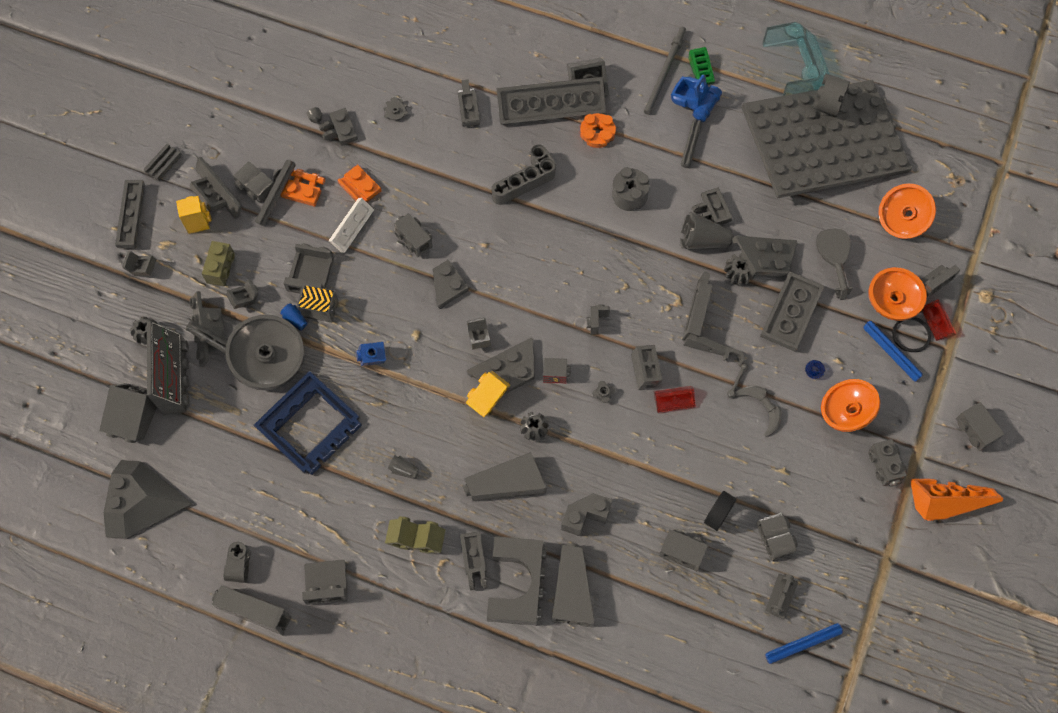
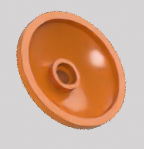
[879,184,936,239]
[868,267,927,321]
[821,379,881,432]

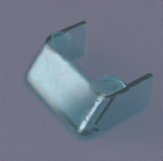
[762,22,829,96]

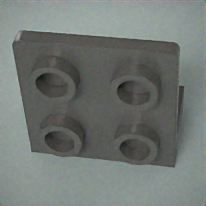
[302,559,348,605]

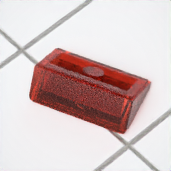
[922,299,957,341]
[653,386,696,413]

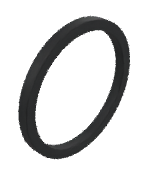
[892,317,931,352]

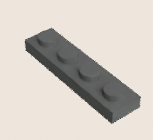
[115,180,145,248]

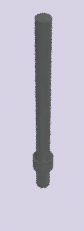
[644,27,686,115]

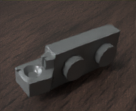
[458,79,480,127]

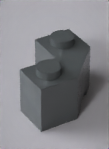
[561,493,613,536]

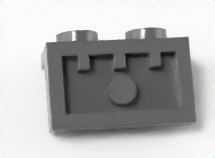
[921,264,960,299]

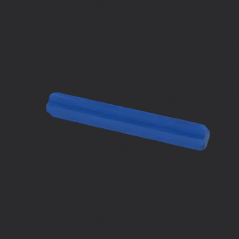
[863,321,923,382]
[765,623,843,664]

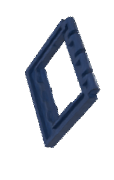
[254,371,362,475]

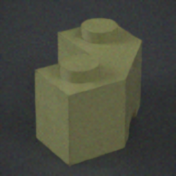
[385,516,446,554]

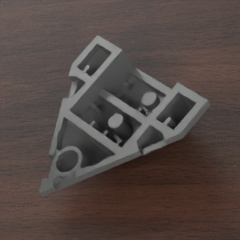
[103,460,193,539]

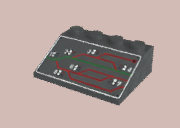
[147,321,189,415]

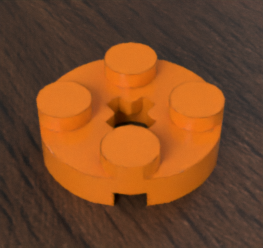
[580,113,616,148]

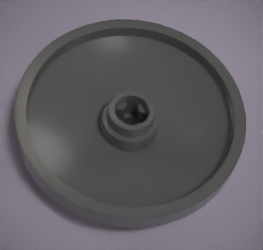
[225,315,304,390]

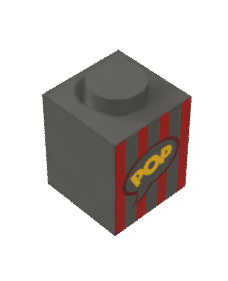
[543,358,571,384]

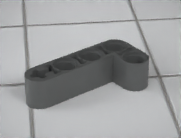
[492,144,556,205]

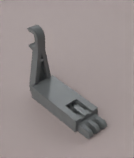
[682,272,745,366]

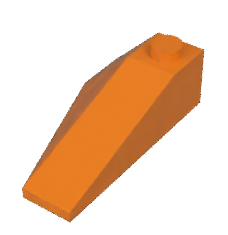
[911,479,1003,521]

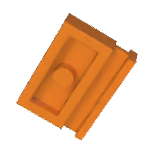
[338,164,381,202]

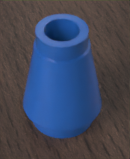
[280,303,308,331]

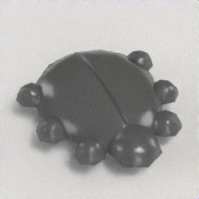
[383,97,408,120]

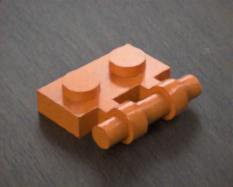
[281,169,325,207]

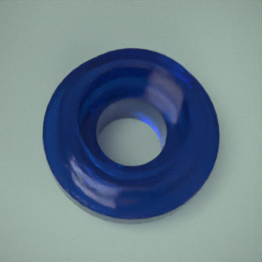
[805,360,825,379]

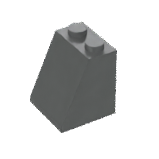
[99,383,157,443]

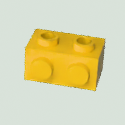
[176,196,212,234]
[466,371,510,417]

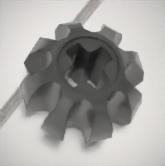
[130,316,157,345]
[519,412,549,441]

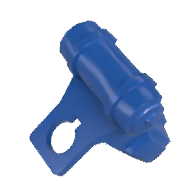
[671,75,722,122]

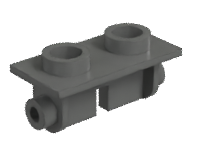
[765,574,798,620]

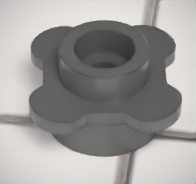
[592,381,615,403]

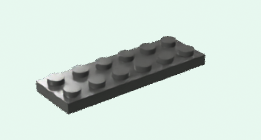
[496,77,606,124]

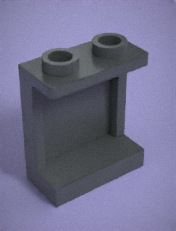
[283,243,334,294]

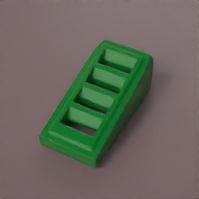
[688,47,715,84]

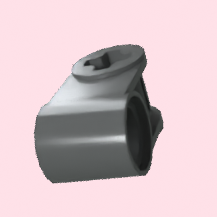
[223,541,251,582]

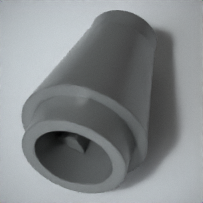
[388,455,418,479]

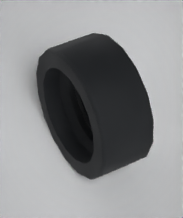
[704,491,737,531]

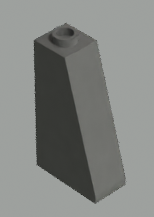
[463,452,546,501]
[552,543,594,627]
[212,585,292,636]

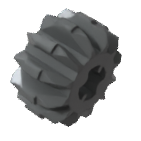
[724,254,755,285]

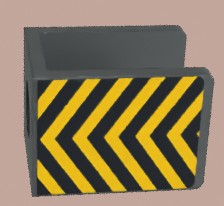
[297,285,338,323]

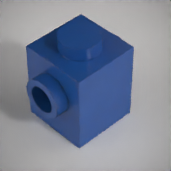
[356,342,386,366]

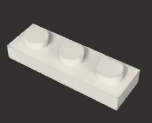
[329,198,374,253]

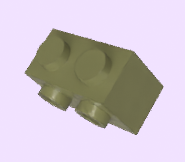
[202,241,235,287]

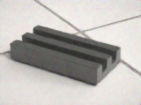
[144,144,182,181]

